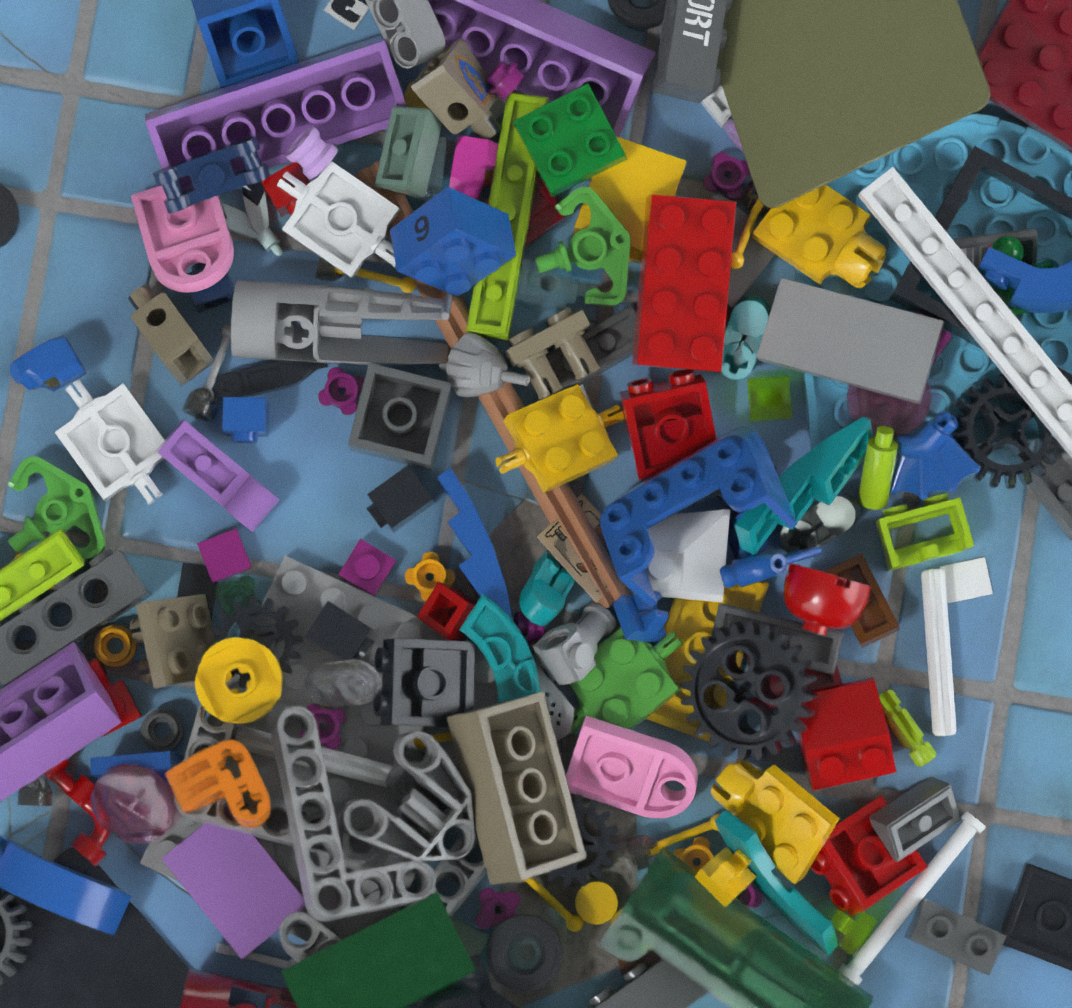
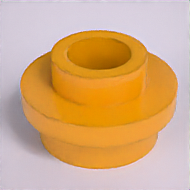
[94,625,137,667]

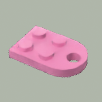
[131,186,234,293]
[565,716,698,818]

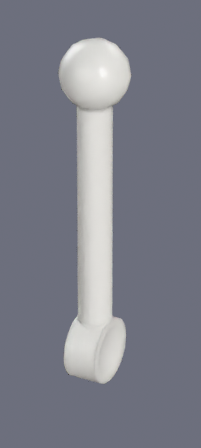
[215,943,298,969]

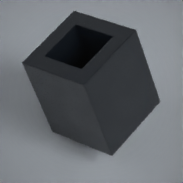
[366,465,434,532]
[305,601,375,666]

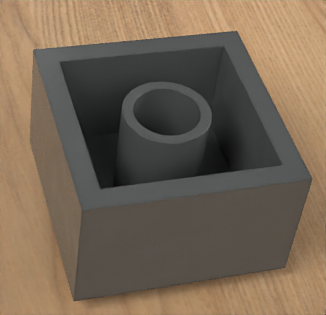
[348,363,453,471]

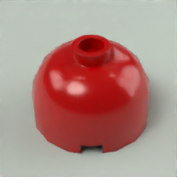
[783,563,872,636]

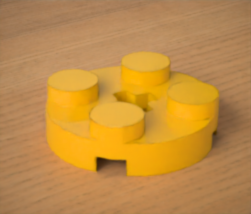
[195,637,283,724]

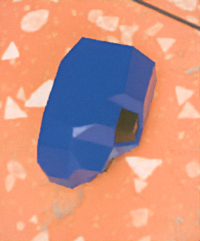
[10,335,87,392]

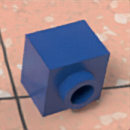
[222,397,269,443]

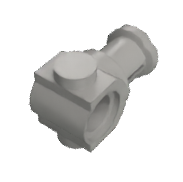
[533,603,616,685]

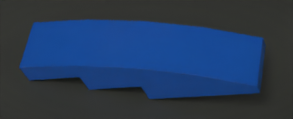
[437,467,513,620]

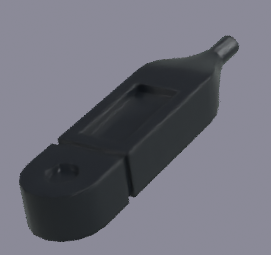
[215,360,328,400]

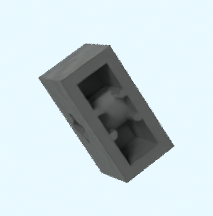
[904,899,1006,975]

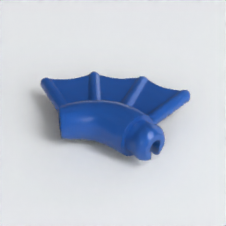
[890,411,980,500]
[719,547,822,588]

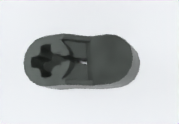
[780,492,860,553]

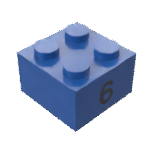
[390,187,516,297]

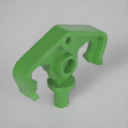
[535,187,631,306]
[7,456,107,562]

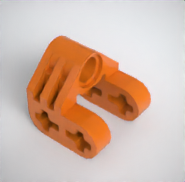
[165,740,271,829]

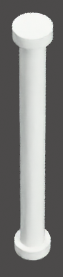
[838,811,986,986]

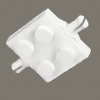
[277,161,400,278]
[55,380,165,505]

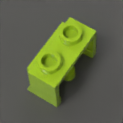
[875,493,974,572]

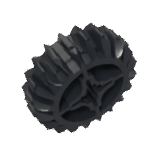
[952,374,1062,489]

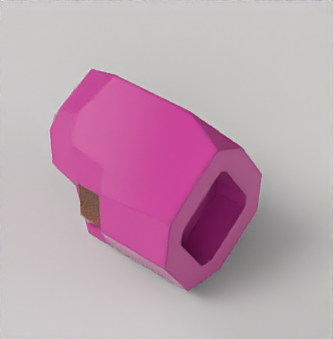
[449,136,499,200]

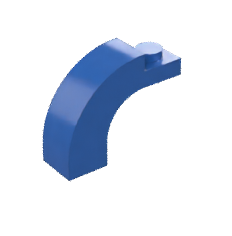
[977,247,1072,313]
[0,835,132,935]

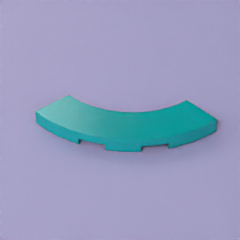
[459,594,541,703]
[715,810,838,955]

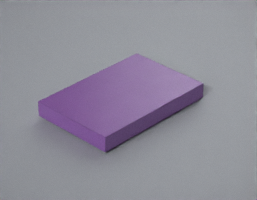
[161,805,306,959]

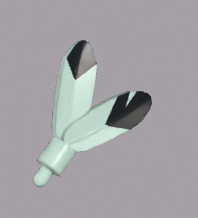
[221,181,283,256]

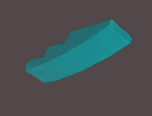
[735,417,873,555]

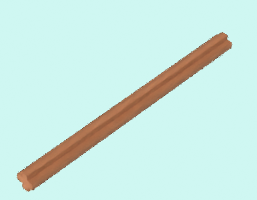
[354,160,631,609]

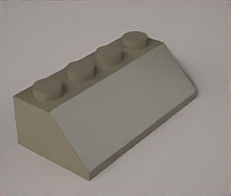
[447,692,586,885]

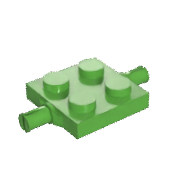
[569,628,684,734]

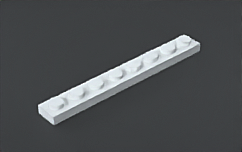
[858,167,1072,458]

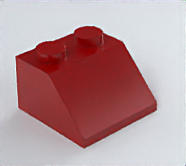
[797,677,897,791]

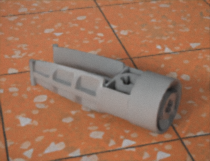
[231,280,452,371]

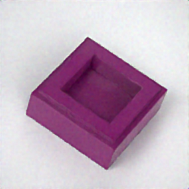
[197,528,252,584]

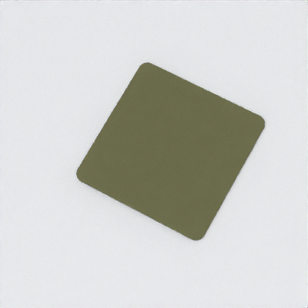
[717,0,990,208]

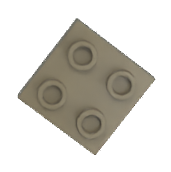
[504,307,601,401]
[130,594,216,689]

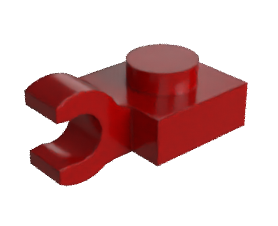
[88,659,143,736]

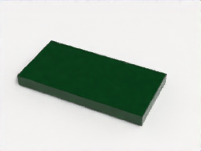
[280,892,477,1008]

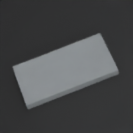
[757,278,944,404]

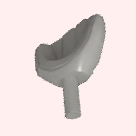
[446,332,530,397]

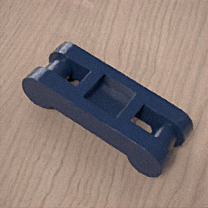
[153,136,271,213]

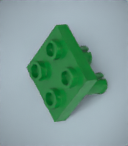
[513,84,627,197]

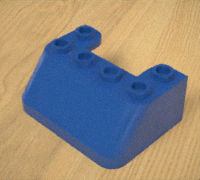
[600,427,797,607]

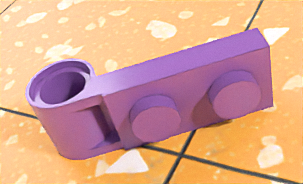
[156,419,280,532]

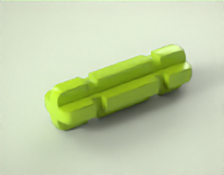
[879,689,936,767]

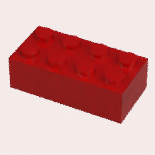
[632,194,736,372]

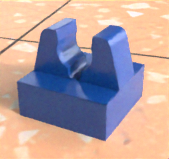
[613,591,668,643]

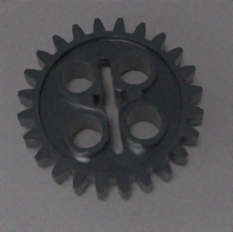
[680,621,818,761]

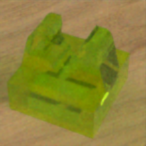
[746,376,793,423]
[830,909,878,957]

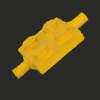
[495,384,624,493]

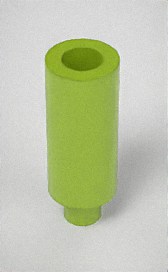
[857,426,898,510]

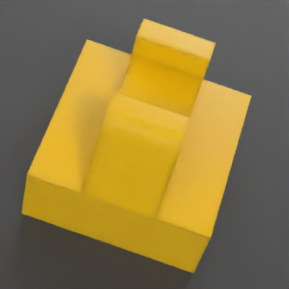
[694,847,757,907]

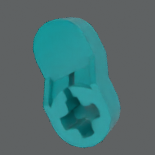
[721,296,771,380]
[519,549,576,626]

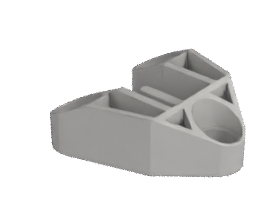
[339,731,475,861]

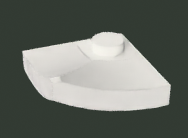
[646,509,730,602]

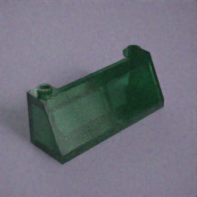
[598,847,873,1008]

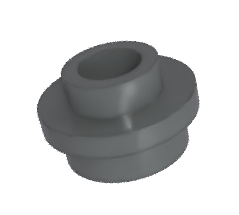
[141,709,184,751]

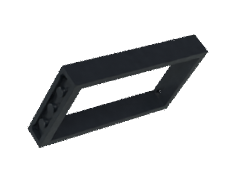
[890,146,1072,385]

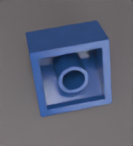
[191,0,299,88]

